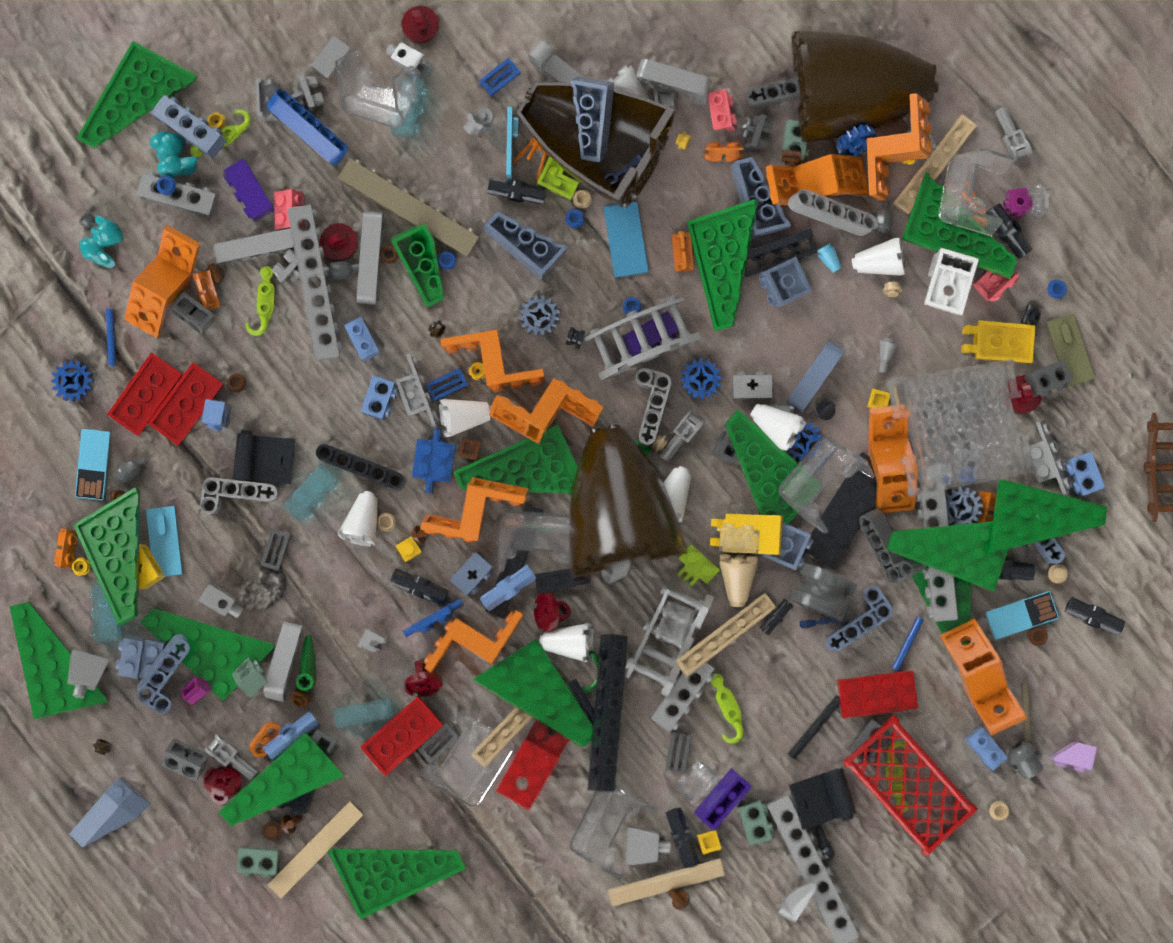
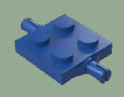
[412,428,455,494]
[403,599,464,638]

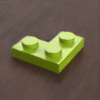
[537,157,579,201]

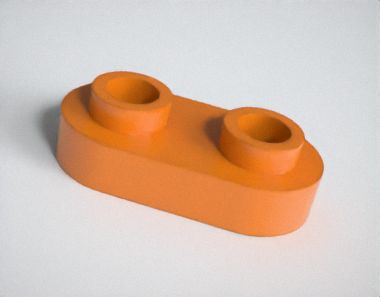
[249,721,281,758]

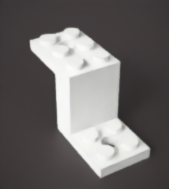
[924,248,978,316]

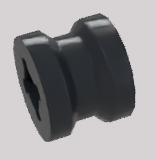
[565,327,586,349]

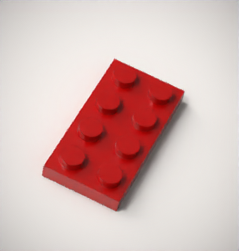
[106,352,183,437]
[147,362,224,446]
[837,670,919,718]
[360,696,444,776]

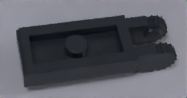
[534,568,590,593]

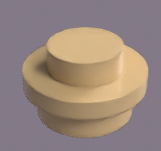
[573,190,592,209]
[883,282,902,297]
[651,434,667,453]
[377,513,396,532]
[1048,564,1068,583]
[989,801,1009,821]

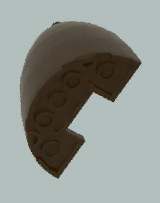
[791,31,939,142]
[516,82,675,207]
[569,424,687,577]

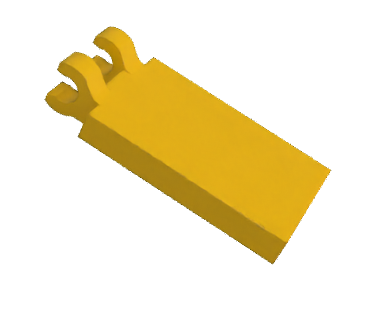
[961,320,1035,364]
[710,514,783,555]

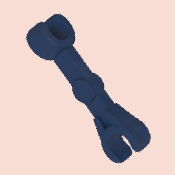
[604,153,643,188]
[799,613,849,628]

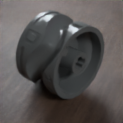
[789,563,857,621]

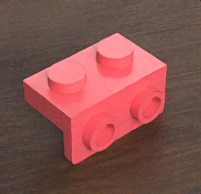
[708,89,738,132]
[274,189,305,231]
[972,270,1020,301]

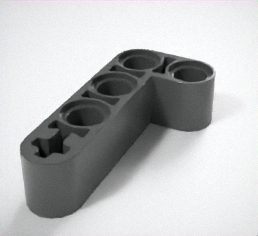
[745,77,800,109]
[859,509,924,583]

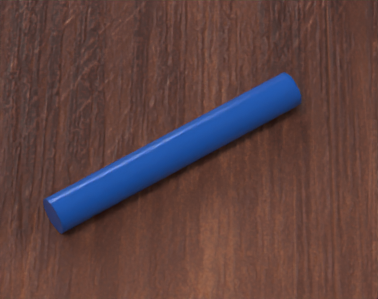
[106,309,116,366]
[892,616,924,672]

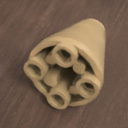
[720,553,758,607]

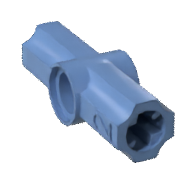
[480,565,536,612]
[263,712,319,761]

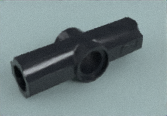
[487,177,546,205]
[985,203,1033,259]
[999,560,1035,581]
[390,568,449,605]
[1064,597,1125,636]
[665,807,700,868]

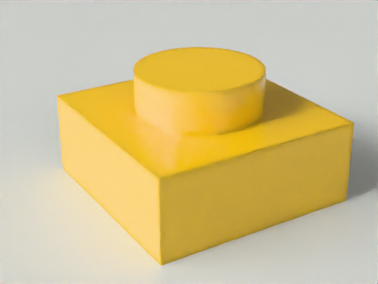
[867,388,891,408]
[396,536,422,562]
[697,829,722,854]

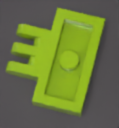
[677,544,720,588]

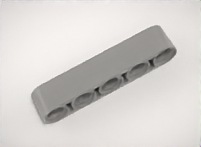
[788,189,878,236]
[357,211,384,304]
[213,227,308,265]

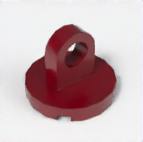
[401,5,439,44]
[319,223,358,261]
[1003,375,1042,414]
[533,593,571,632]
[404,659,443,697]
[203,766,243,804]

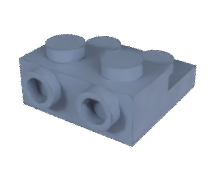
[759,257,812,309]
[760,522,813,570]
[115,635,166,679]

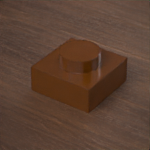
[458,437,482,461]

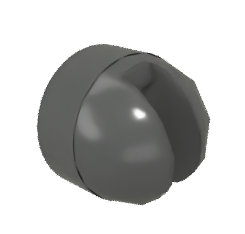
[79,211,95,228]

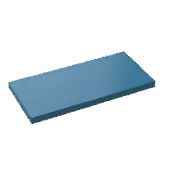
[603,202,648,278]

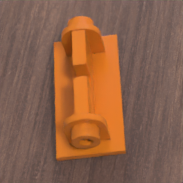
[704,142,743,162]
[672,231,694,272]
[192,270,221,311]
[974,491,996,523]
[53,528,78,569]

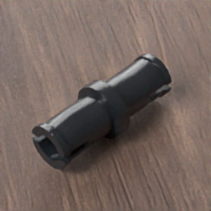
[760,598,793,636]

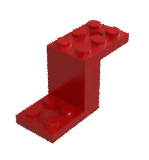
[496,719,569,811]

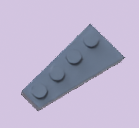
[571,77,614,162]
[730,157,791,239]
[484,211,567,280]

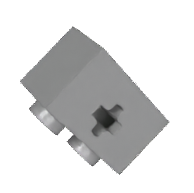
[732,372,772,400]

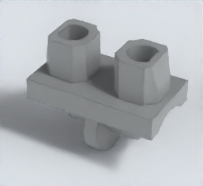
[291,74,324,113]
[463,108,494,136]
[272,249,300,283]

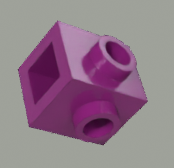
[1003,187,1033,218]

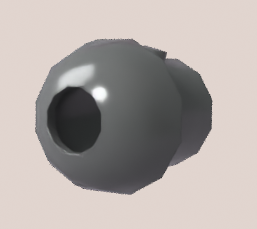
[1008,741,1044,779]

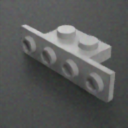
[395,353,439,428]
[1025,420,1072,495]

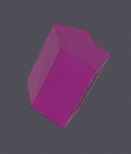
[181,677,212,706]

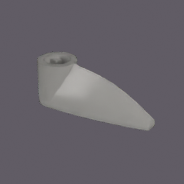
[777,882,818,923]

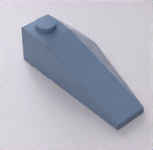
[69,777,151,847]

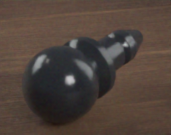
[816,824,835,861]

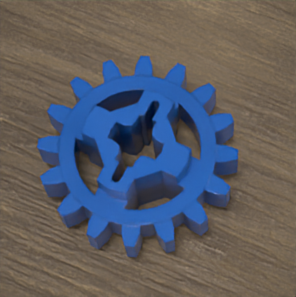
[835,124,877,156]
[680,358,722,400]
[51,360,94,402]
[786,421,823,463]

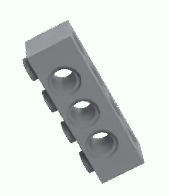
[136,172,219,219]
[651,663,715,732]

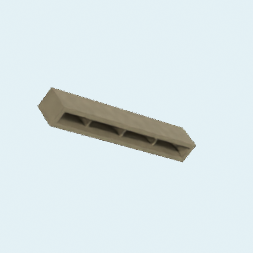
[338,159,480,259]

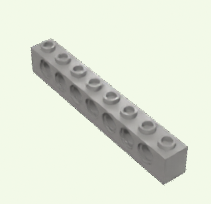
[287,204,342,361]
[916,465,957,622]
[766,794,860,943]

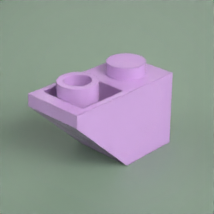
[1050,742,1097,772]

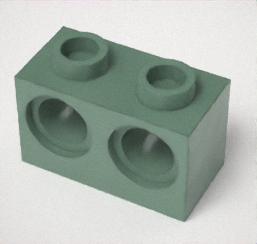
[780,120,809,164]
[232,657,267,698]
[737,800,774,846]
[237,846,281,878]

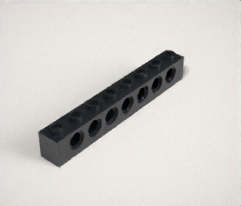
[587,634,628,792]

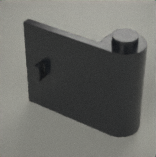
[232,430,295,485]
[789,768,856,830]

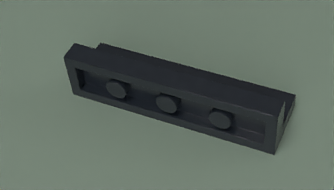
[744,229,817,278]

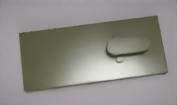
[1045,313,1095,387]

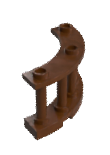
[1143,413,1173,522]

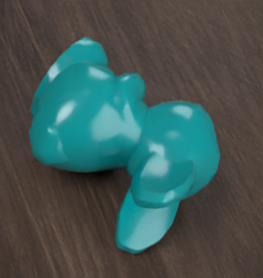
[149,131,198,179]
[79,215,124,267]

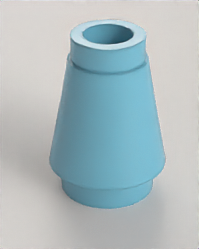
[817,243,842,273]

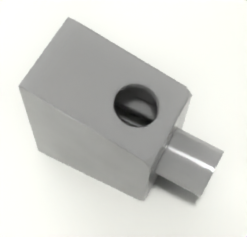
[386,43,432,83]
[198,582,243,618]
[67,650,109,699]
[626,826,670,865]

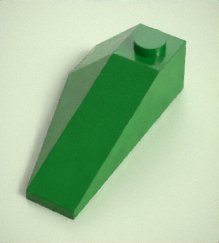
[391,223,444,308]

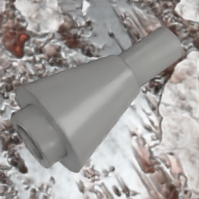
[879,337,898,373]

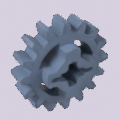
[519,295,560,337]
[946,487,985,525]

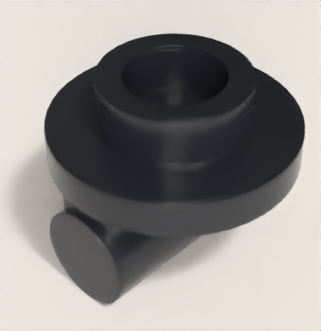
[1021,305,1041,325]
[816,401,836,420]

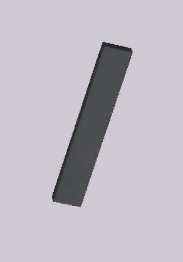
[485,504,544,618]

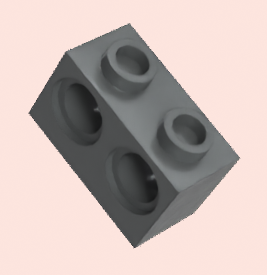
[172,292,214,335]
[1024,359,1073,398]
[847,719,891,763]
[161,738,209,782]

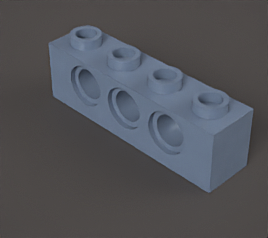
[150,95,227,159]

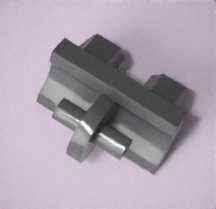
[740,114,773,150]

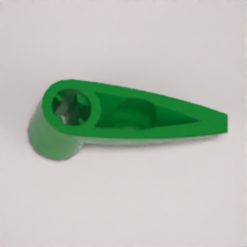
[296,635,316,691]

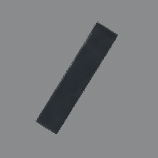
[316,444,406,490]

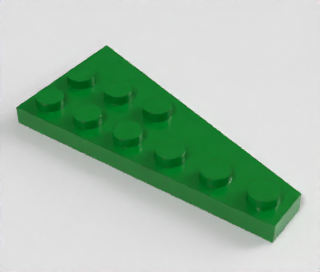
[218,732,345,826]

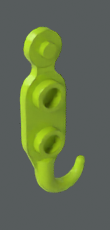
[190,109,251,158]
[246,266,275,336]
[710,674,744,744]
[885,741,908,813]

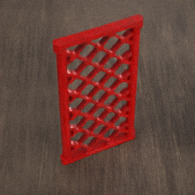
[842,715,978,856]

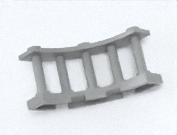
[584,296,701,381]
[625,577,714,697]

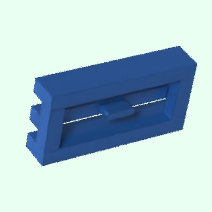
[479,58,520,97]
[426,368,468,402]

